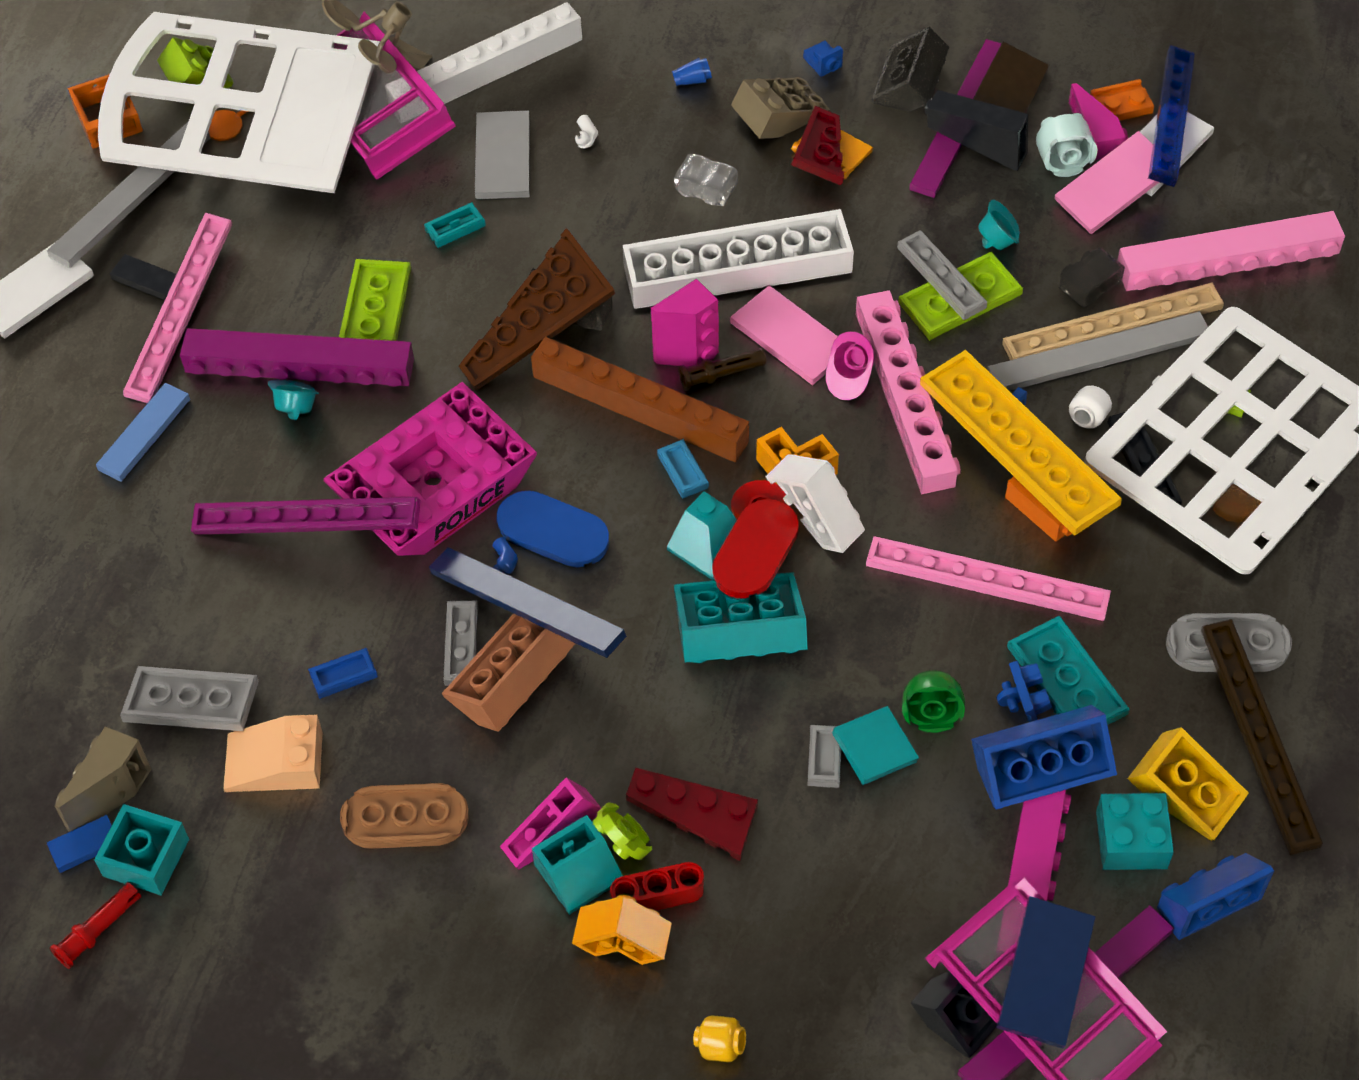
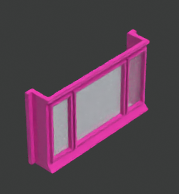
[334,11,456,180]
[925,877,1167,1080]

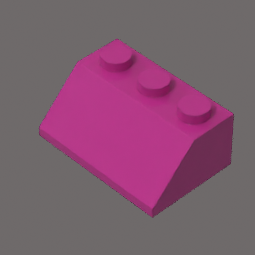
[651,279,719,367]

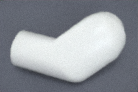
[575,115,598,149]

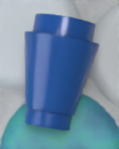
[672,57,712,86]

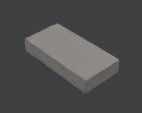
[807,725,841,788]

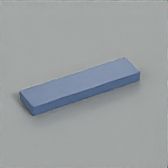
[96,383,190,482]

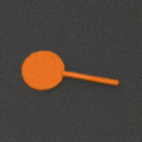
[208,110,249,141]

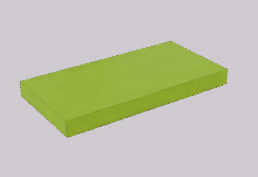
[898,251,1023,341]
[339,259,411,341]

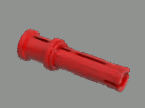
[49,882,141,969]

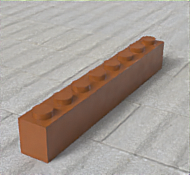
[531,337,749,463]

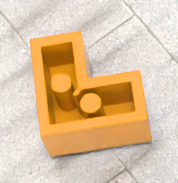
[756,427,839,484]
[572,895,672,965]

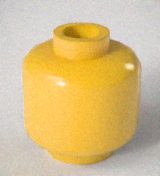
[693,1015,746,1062]

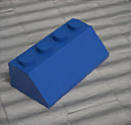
[971,705,1117,810]

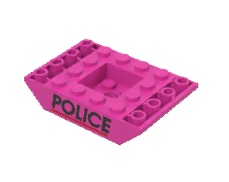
[323,382,537,556]

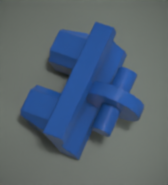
[996,660,1052,722]

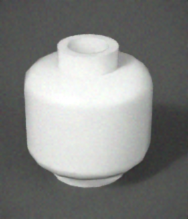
[1069,385,1112,429]

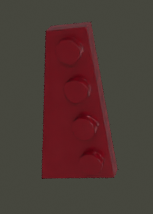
[626,767,758,861]

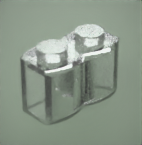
[674,154,738,206]

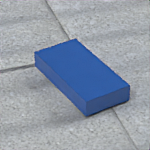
[308,648,378,699]
[47,815,112,873]

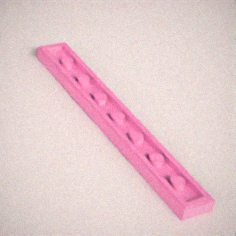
[123,213,232,403]
[866,536,1111,621]

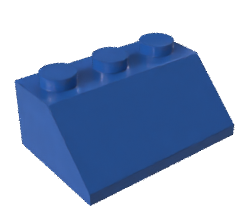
[1157,853,1274,941]

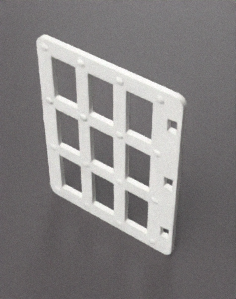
[1084,307,1359,574]

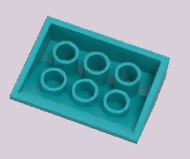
[674,572,808,663]

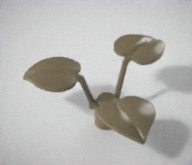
[322,0,432,74]

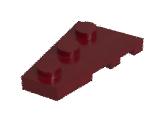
[791,106,844,185]

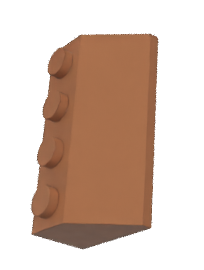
[442,613,575,732]

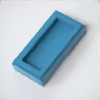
[657,439,709,499]

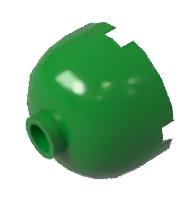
[902,670,965,733]

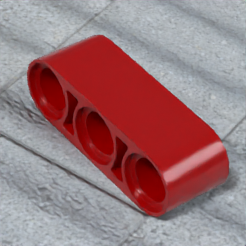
[610,862,704,911]

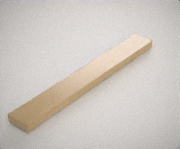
[1002,282,1224,360]

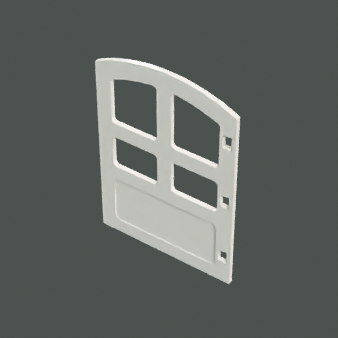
[98,12,380,193]

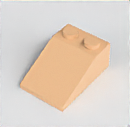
[224,715,323,792]

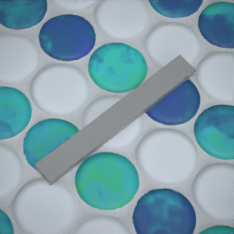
[47,122,210,268]
[987,311,1208,391]

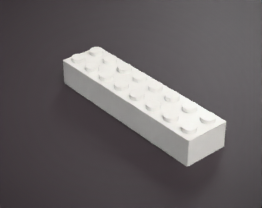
[623,209,854,309]

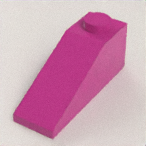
[1068,83,1128,160]
[500,777,601,870]

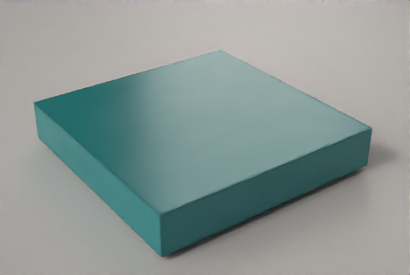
[832,706,919,785]

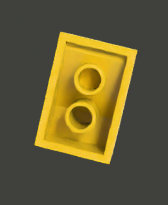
[1127,727,1249,841]

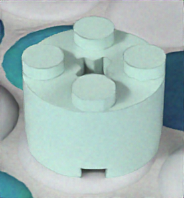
[1036,113,1098,177]

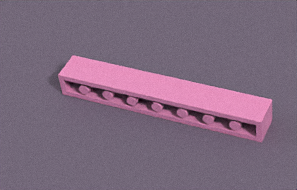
[1116,211,1345,291]

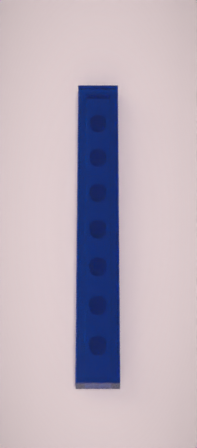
[1148,45,1195,187]

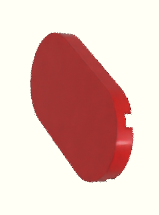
[712,499,799,599]

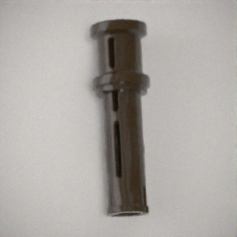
[678,348,766,391]

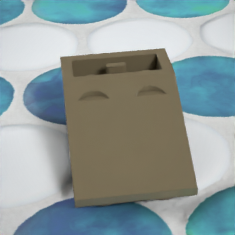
[731,77,831,139]
[55,726,152,832]

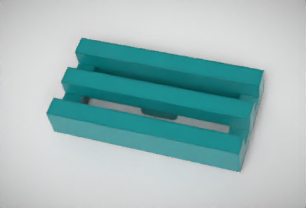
[424,202,486,248]

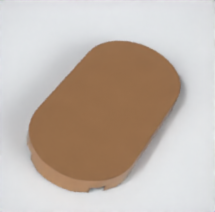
[340,783,469,848]

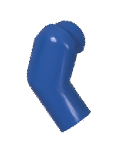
[492,537,518,574]

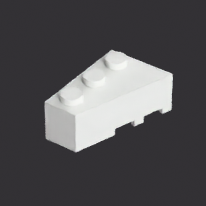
[765,454,865,553]

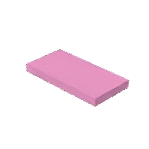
[1055,131,1175,234]
[730,285,838,386]

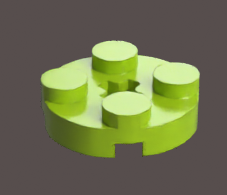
[593,802,652,860]

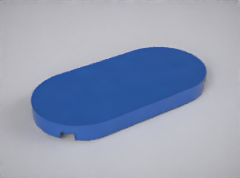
[497,491,609,568]

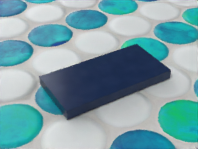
[996,896,1096,1049]

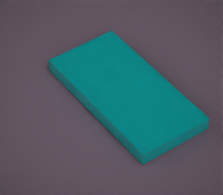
[1007,615,1130,725]

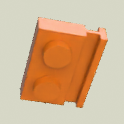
[1090,79,1154,121]

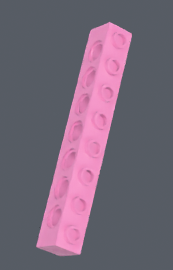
[856,290,960,495]

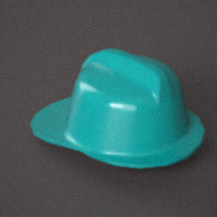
[978,200,1020,250]
[268,379,319,420]

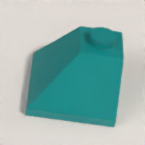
[667,491,737,581]

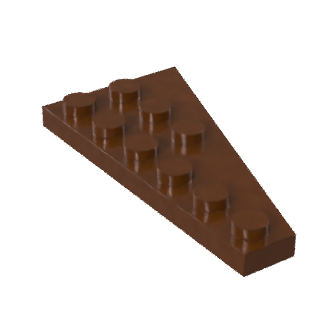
[459,228,616,391]

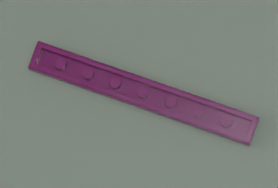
[909,39,1001,198]
[191,497,421,535]
[957,905,1174,1080]

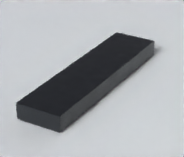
[1107,412,1182,505]

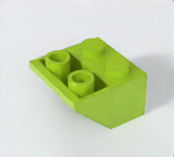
[157,37,234,89]

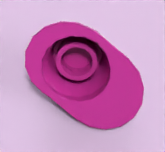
[826,331,875,400]

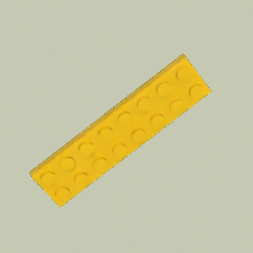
[920,350,1122,536]

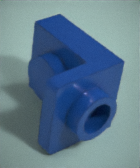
[803,40,843,77]

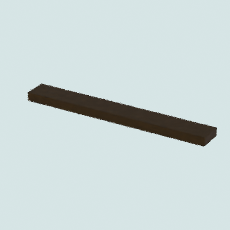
[1201,619,1323,855]

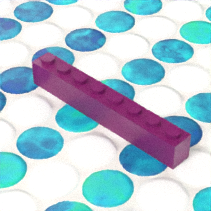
[180,328,414,387]

